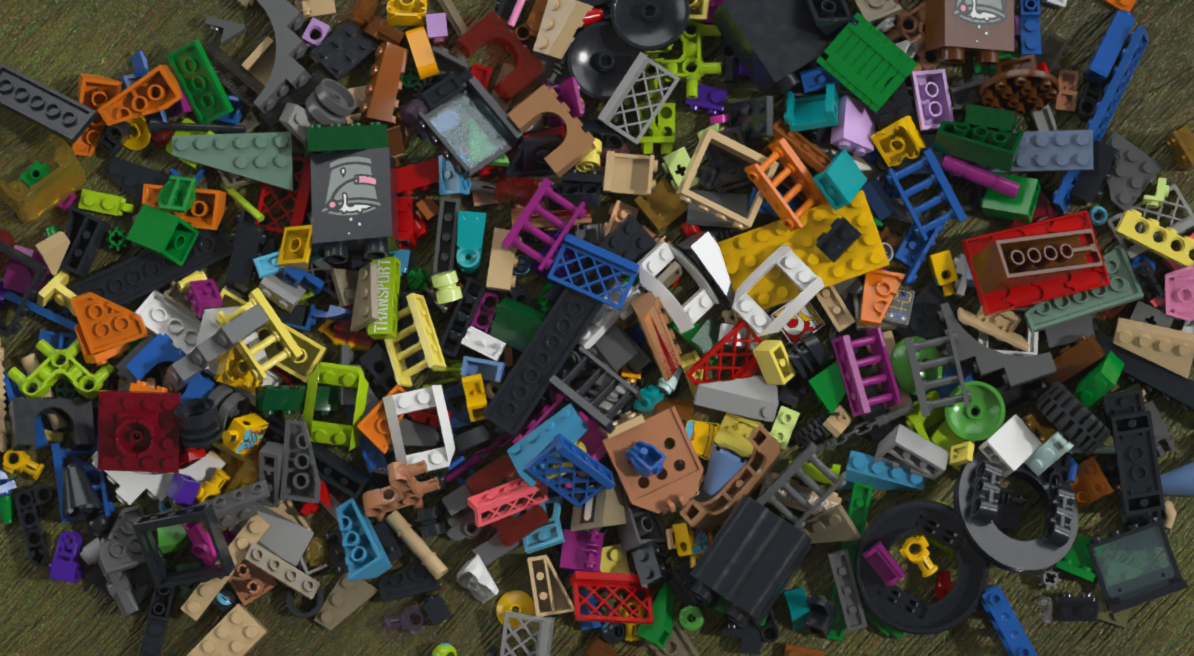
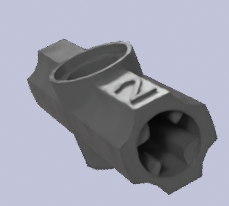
[98,563,140,617]

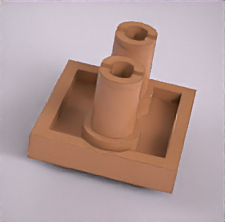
[228,560,279,606]

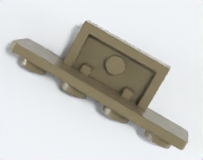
[244,543,320,600]

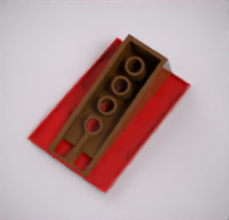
[962,210,1111,316]

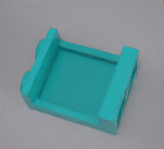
[784,83,839,132]
[812,149,867,211]

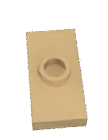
[823,405,854,438]

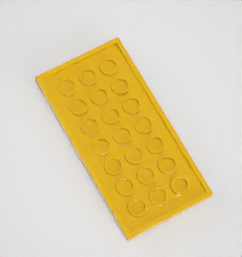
[717,190,890,319]

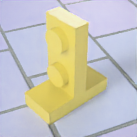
[37,268,77,317]

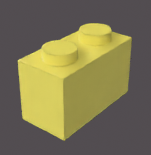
[752,340,796,385]

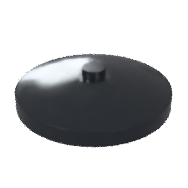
[611,0,690,51]
[566,21,644,101]

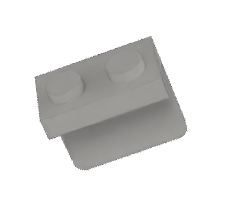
[258,272,308,313]

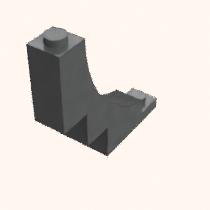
[339,345,439,448]

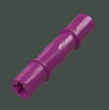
[941,154,1020,199]

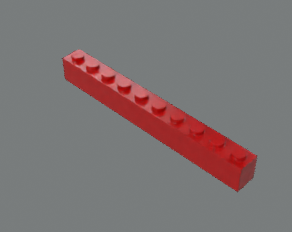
[396,125,566,197]

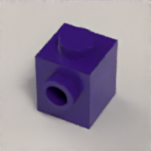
[166,473,201,506]

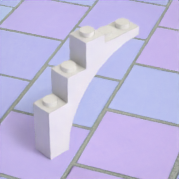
[92,449,226,505]

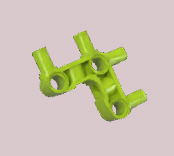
[644,20,722,101]
[7,339,115,399]

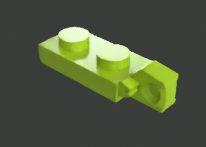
[78,189,135,217]

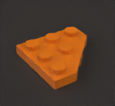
[70,292,148,355]

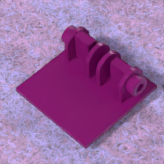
[560,529,604,572]

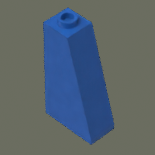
[1083,10,1136,84]

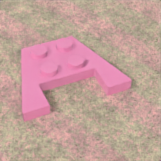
[1165,265,1194,321]

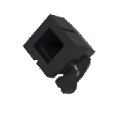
[777,375,808,410]
[414,468,448,497]

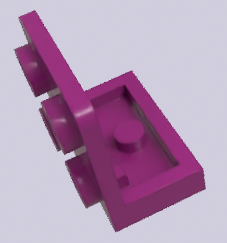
[545,77,584,127]

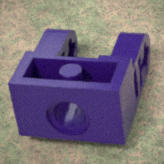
[48,532,84,583]

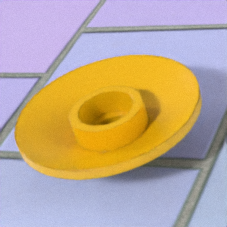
[118,117,151,150]
[496,590,536,630]

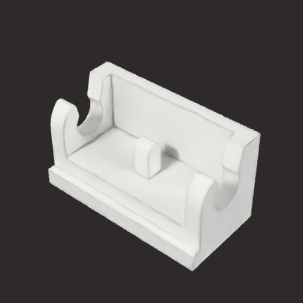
[461,326,506,361]

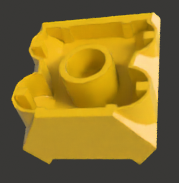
[387,0,427,27]
[871,116,926,167]
[213,347,260,393]

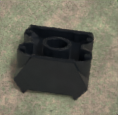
[978,371,1030,411]

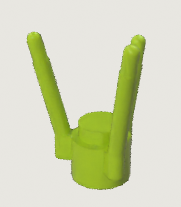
[422,357,465,388]

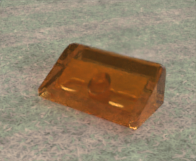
[653,398,694,420]

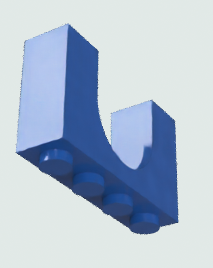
[124,333,215,403]

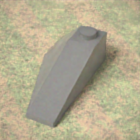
[693,375,778,422]

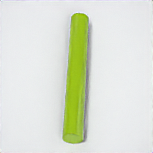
[220,182,265,222]

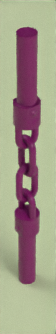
[446,409,542,482]

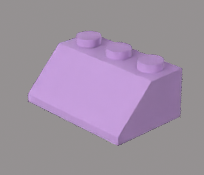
[910,69,954,133]

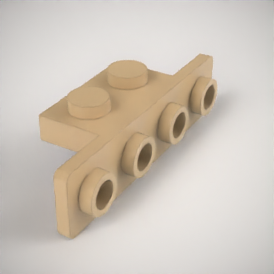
[957,307,1029,351]

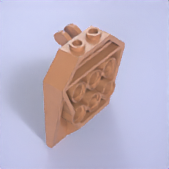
[602,406,704,515]

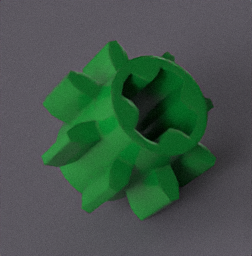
[105,227,129,252]
[406,268,431,292]

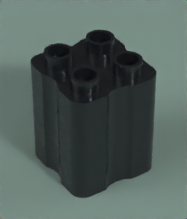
[689,494,812,631]

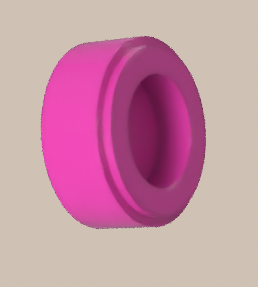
[709,114,730,125]

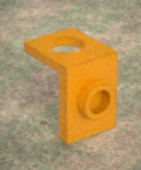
[621,364,642,383]

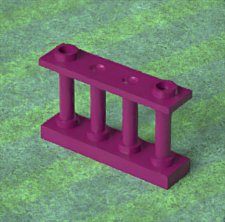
[501,178,587,272]
[831,327,902,417]

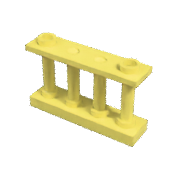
[216,288,303,383]
[384,293,446,387]

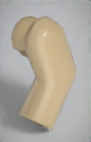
[1163,500,1177,529]

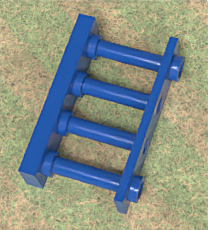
[886,148,967,241]
[51,437,115,523]
[980,585,1037,656]

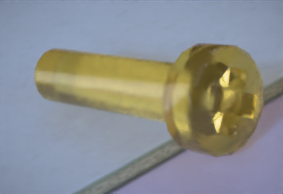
[883,260,919,274]

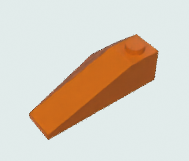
[97,65,183,126]
[71,73,122,157]
[142,184,226,230]

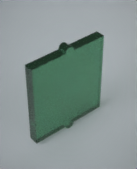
[690,317,728,362]

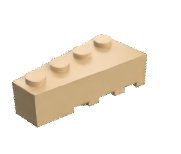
[1113,317,1194,379]

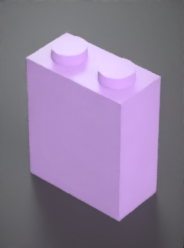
[830,95,876,156]

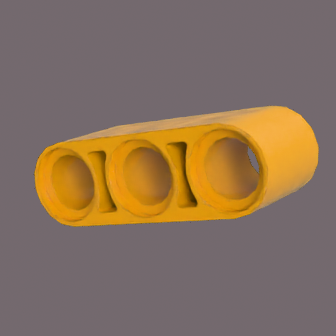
[405,26,440,80]

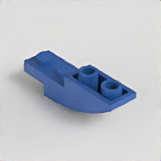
[1018,0,1042,57]

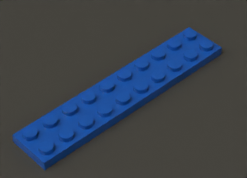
[1052,25,1149,213]

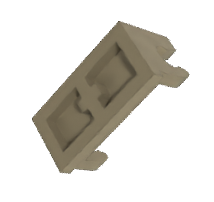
[163,281,205,319]

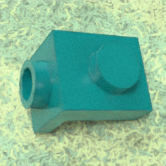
[634,385,665,415]

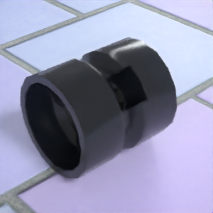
[416,506,447,538]

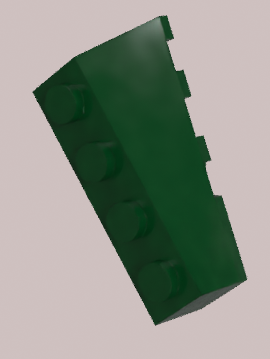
[934,121,1024,172]
[305,122,388,159]
[255,385,338,415]

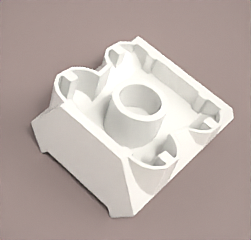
[456,554,499,604]

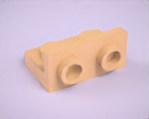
[603,200,639,237]

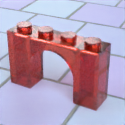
[455,11,545,104]
[466,453,551,547]

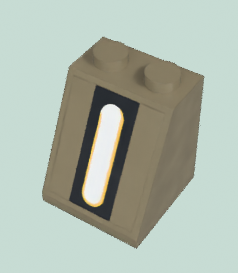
[571,476,626,531]

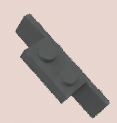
[193,480,270,528]

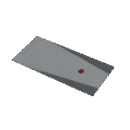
[228,502,314,566]

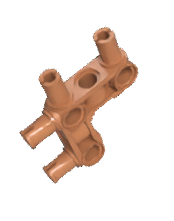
[884,0,940,79]
[362,460,440,522]

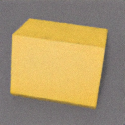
[277,225,313,271]

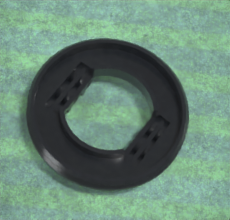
[953,451,1079,574]
[854,500,989,635]

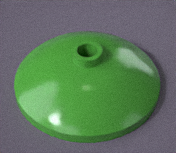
[890,336,943,396]
[945,381,1005,441]

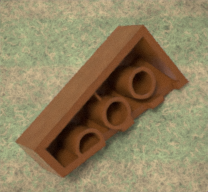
[360,42,409,125]

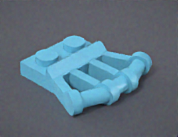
[511,494,565,554]

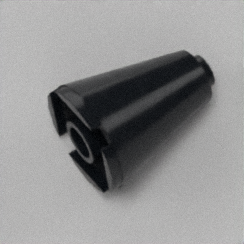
[63,464,103,521]

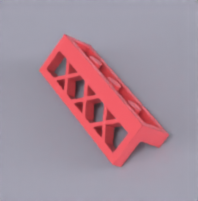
[467,477,548,528]

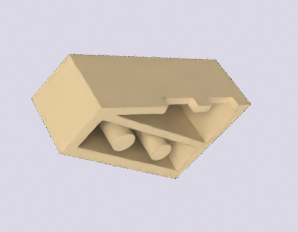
[533,0,594,59]
[486,228,522,292]
[527,555,574,617]

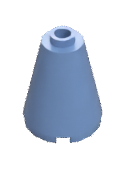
[702,442,749,499]
[1160,462,1194,497]

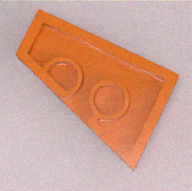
[860,269,905,327]

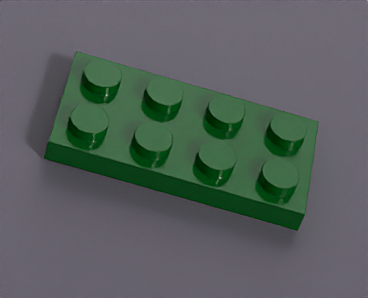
[166,39,234,124]

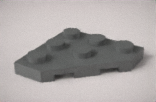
[1105,131,1162,212]
[98,504,162,576]

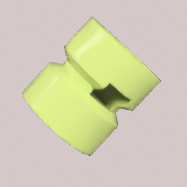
[431,270,463,304]

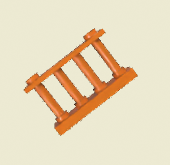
[744,137,828,232]

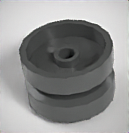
[305,79,357,127]
[208,384,251,433]

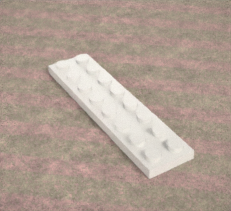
[135,290,283,407]

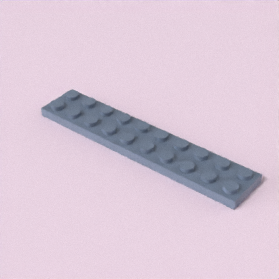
[894,130,1094,175]

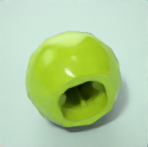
[432,643,457,656]

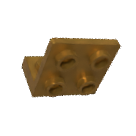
[1165,125,1194,171]
[634,178,688,233]
[1021,406,1058,445]

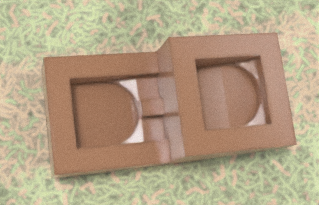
[1055,69,1079,111]

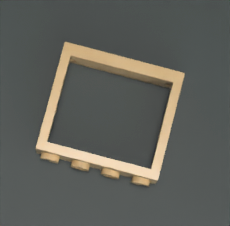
[675,128,779,230]

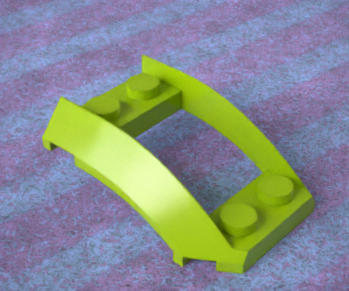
[303,362,369,451]

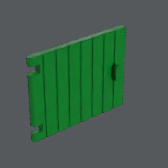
[816,12,918,112]

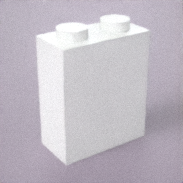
[978,414,1042,478]

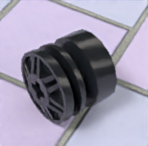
[784,330,833,383]
[174,397,222,448]

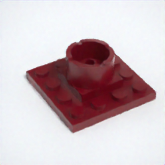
[98,390,181,473]

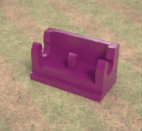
[863,541,905,587]

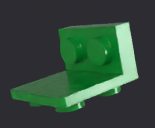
[1052,534,1104,582]

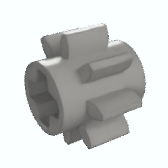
[1036,566,1062,590]

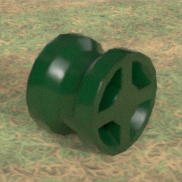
[400,68,420,90]
[56,380,78,399]

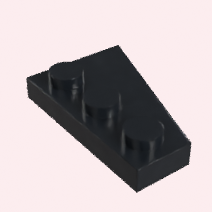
[378,550,441,603]

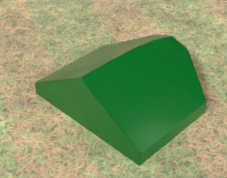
[157,175,197,213]

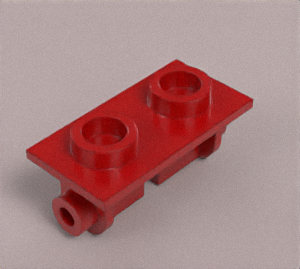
[408,407,451,428]

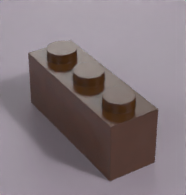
[1045,334,1105,386]

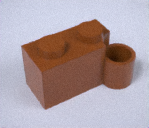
[515,0,548,43]

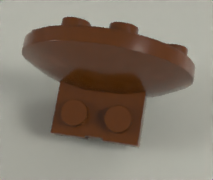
[979,54,1059,116]

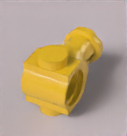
[2,447,45,480]
[195,467,231,503]
[899,535,938,578]
[617,600,646,641]

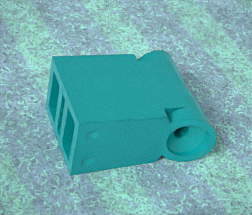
[456,211,487,276]

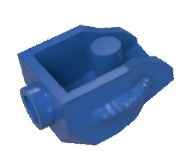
[625,441,667,477]

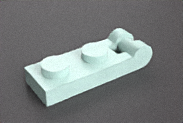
[1024,430,1074,476]

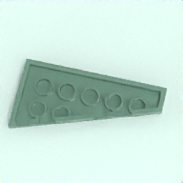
[172,132,294,192]
[1024,243,1144,333]

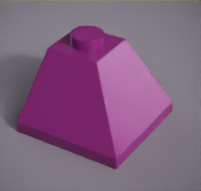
[3,245,51,299]

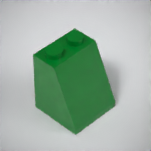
[126,204,200,266]
[806,362,846,415]

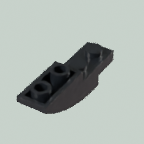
[139,585,176,656]

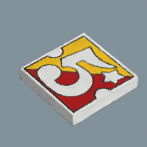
[770,300,826,345]

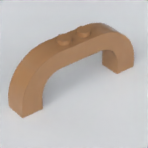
[679,425,780,530]

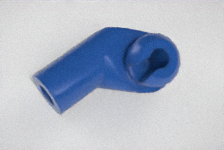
[1066,457,1078,483]

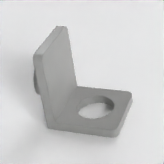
[298,556,329,575]

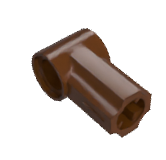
[364,15,406,46]
[583,636,621,656]

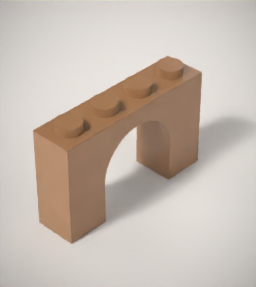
[507,84,596,178]

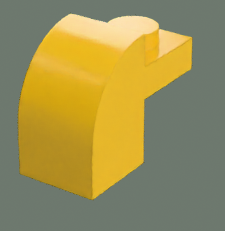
[461,373,488,422]

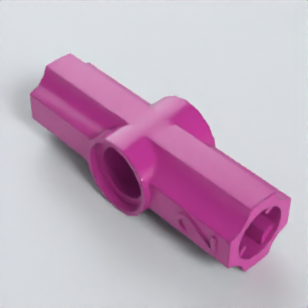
[183,521,218,566]

